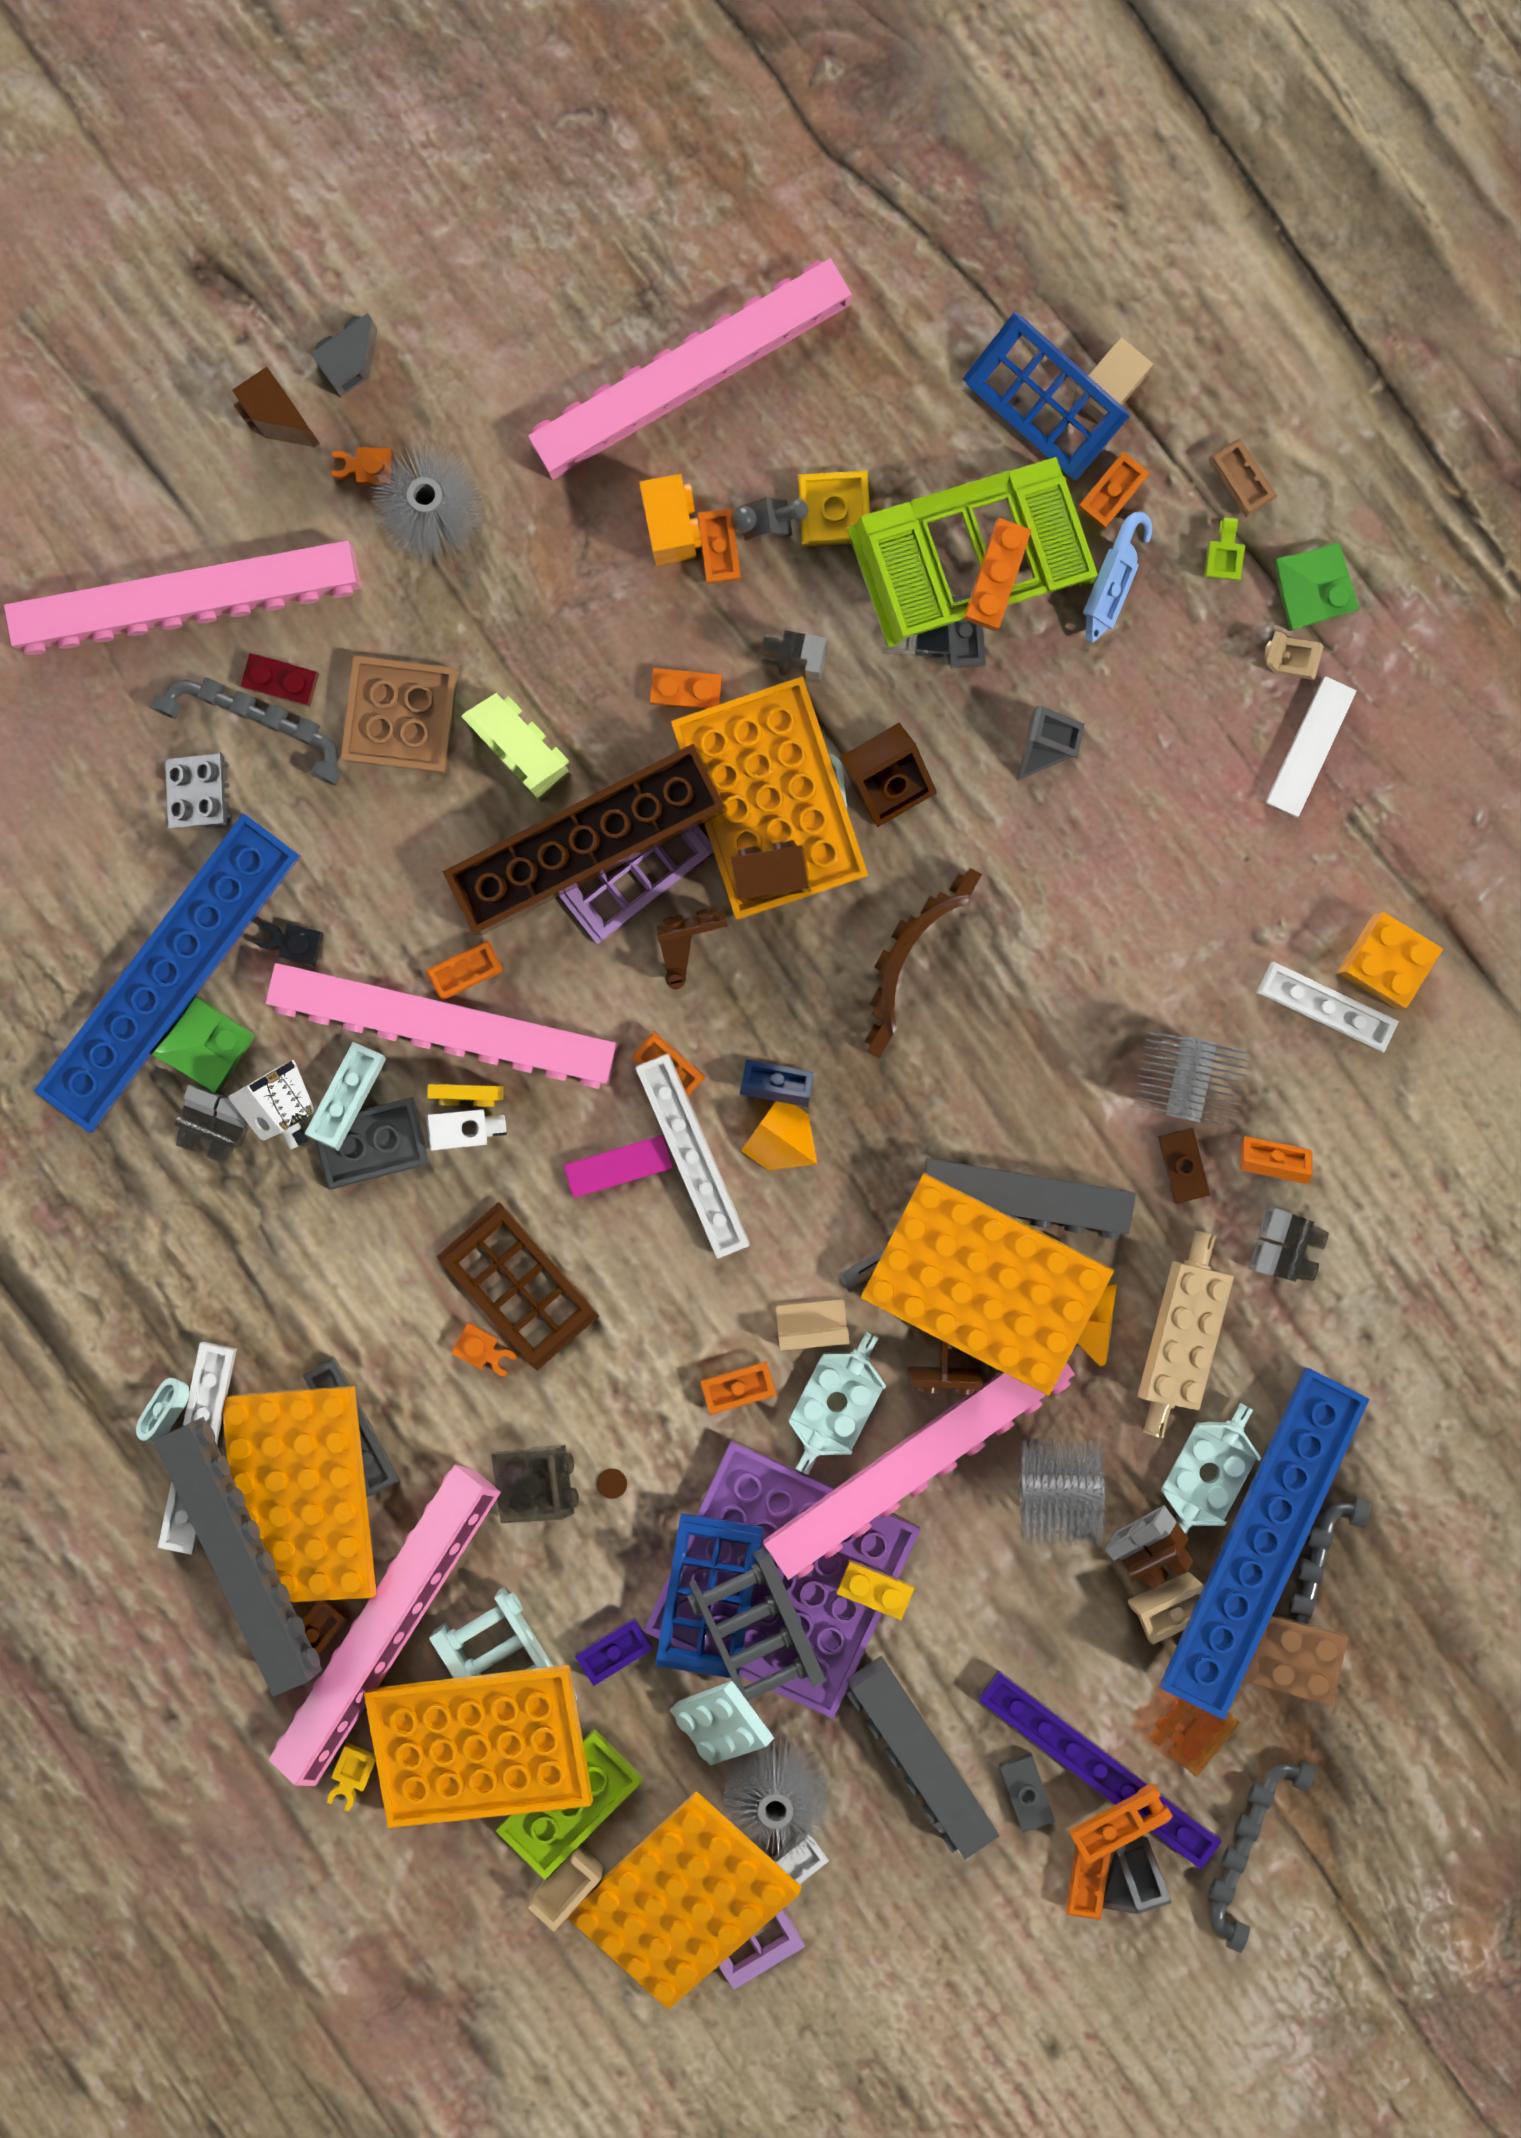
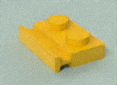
[427,1084,504,1107]

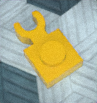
[327,1742,376,1812]

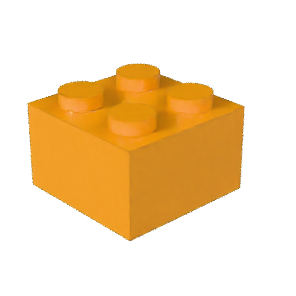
[639,474,702,566]
[1337,912,1443,1010]

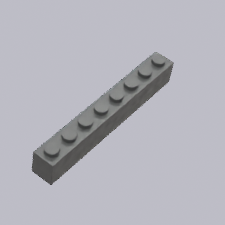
[153,1416,322,1697]

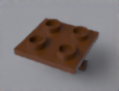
[657,907,728,990]
[908,1329,983,1395]

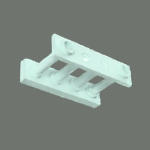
[429,1587,577,1700]

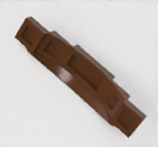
[864,868,982,1058]

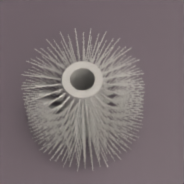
[372,443,485,566]
[1131,1032,1252,1127]
[1019,1439,1106,1547]
[722,1734,829,1863]

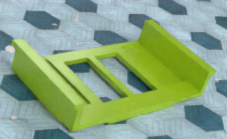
[847,457,1098,648]

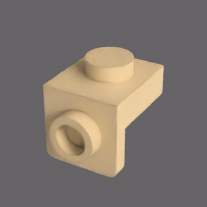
[1264,631,1324,680]

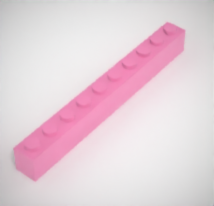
[528,258,852,480]
[4,541,362,655]
[265,963,618,1089]
[763,1363,1075,1580]
[269,1465,501,1786]

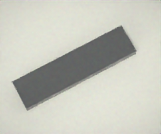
[303,1358,400,1498]

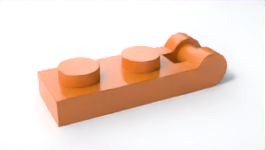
[1069,1784,1173,1865]

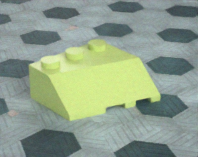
[461,693,571,802]

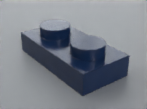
[740,1059,814,1107]

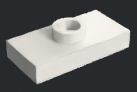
[772,1830,829,1884]

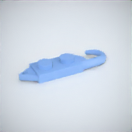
[1083,511,1152,643]

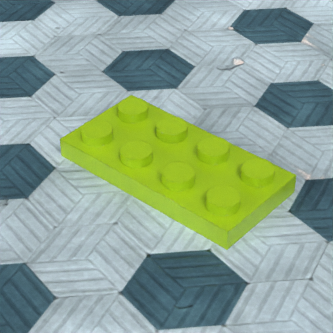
[496,1729,644,1880]

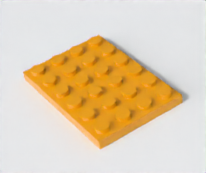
[671,676,869,920]
[860,1173,1114,1396]
[222,1386,377,1602]
[364,1665,593,1828]
[567,1791,802,2010]

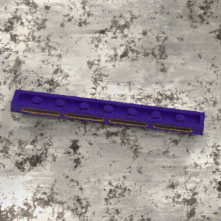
[978,1670,1222,1869]

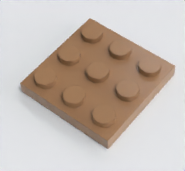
[341,656,459,774]

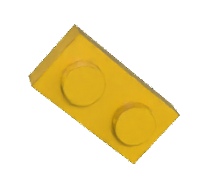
[836,1559,915,1620]

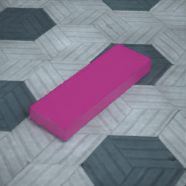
[563,1135,674,1198]

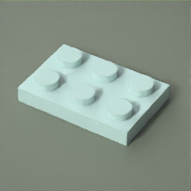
[669,1681,774,1765]

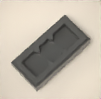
[999,1753,1056,1833]

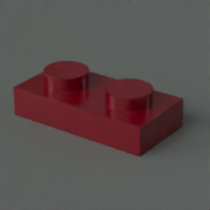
[240,653,319,707]

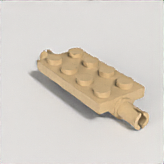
[1137,1230,1234,1438]

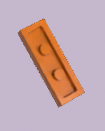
[963,517,1032,632]

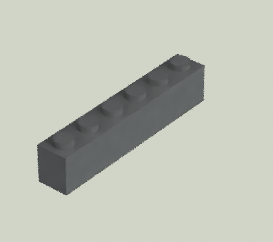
[924,1158,1136,1240]
[847,1656,999,1860]

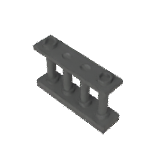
[687,1547,826,1707]

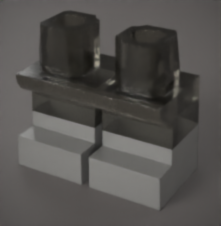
[760,630,827,684]
[175,1085,250,1163]
[1248,1206,1329,1282]

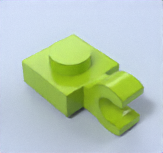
[1204,517,1245,582]

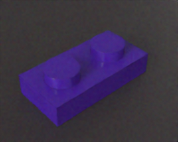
[575,1617,653,1686]

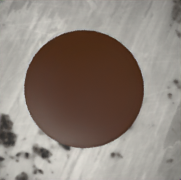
[597,1468,627,1499]

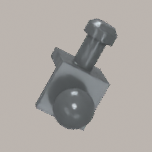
[731,497,808,541]

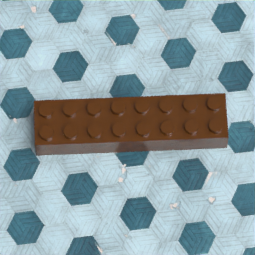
[442,744,729,936]

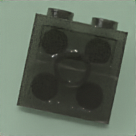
[491,1445,579,1523]

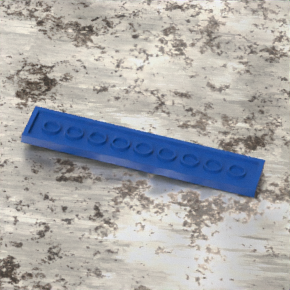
[34,813,301,1133]
[1159,1368,1370,1720]

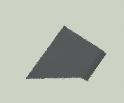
[1017,706,1085,781]
[1103,1837,1171,1914]

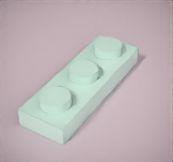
[305,1042,386,1151]

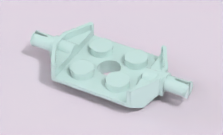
[789,1331,886,1475]
[1161,1403,1261,1535]

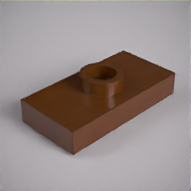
[1158,1128,1210,1204]

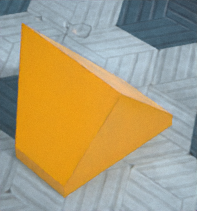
[740,1101,817,1171]
[1077,1283,1118,1367]

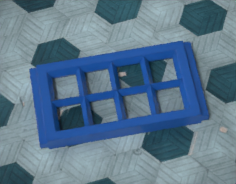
[962,312,1131,481]
[655,1513,763,1678]

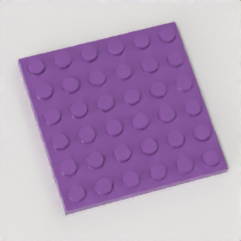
[644,1440,921,1719]

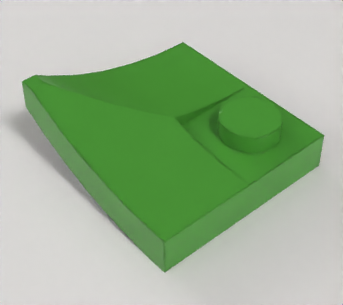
[1274,542,1360,631]
[152,997,256,1093]

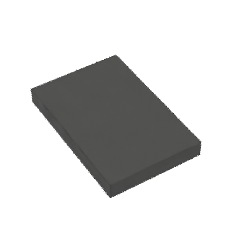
[316,1097,431,1190]

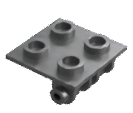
[165,753,231,829]

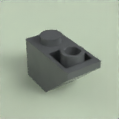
[310,313,377,397]

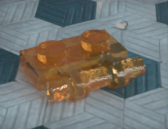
[1149,1697,1240,1777]

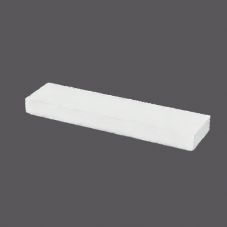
[1265,676,1357,818]
[1256,962,1399,1053]

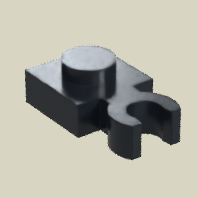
[257,923,323,966]

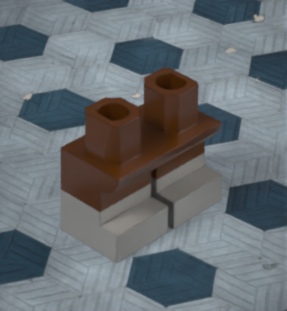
[1105,1506,1193,1589]

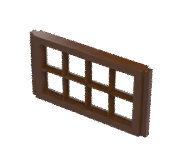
[436,1201,600,1371]

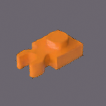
[331,447,394,486]
[451,1322,518,1376]

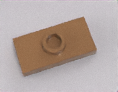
[1208,438,1277,518]

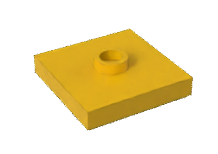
[798,470,870,547]

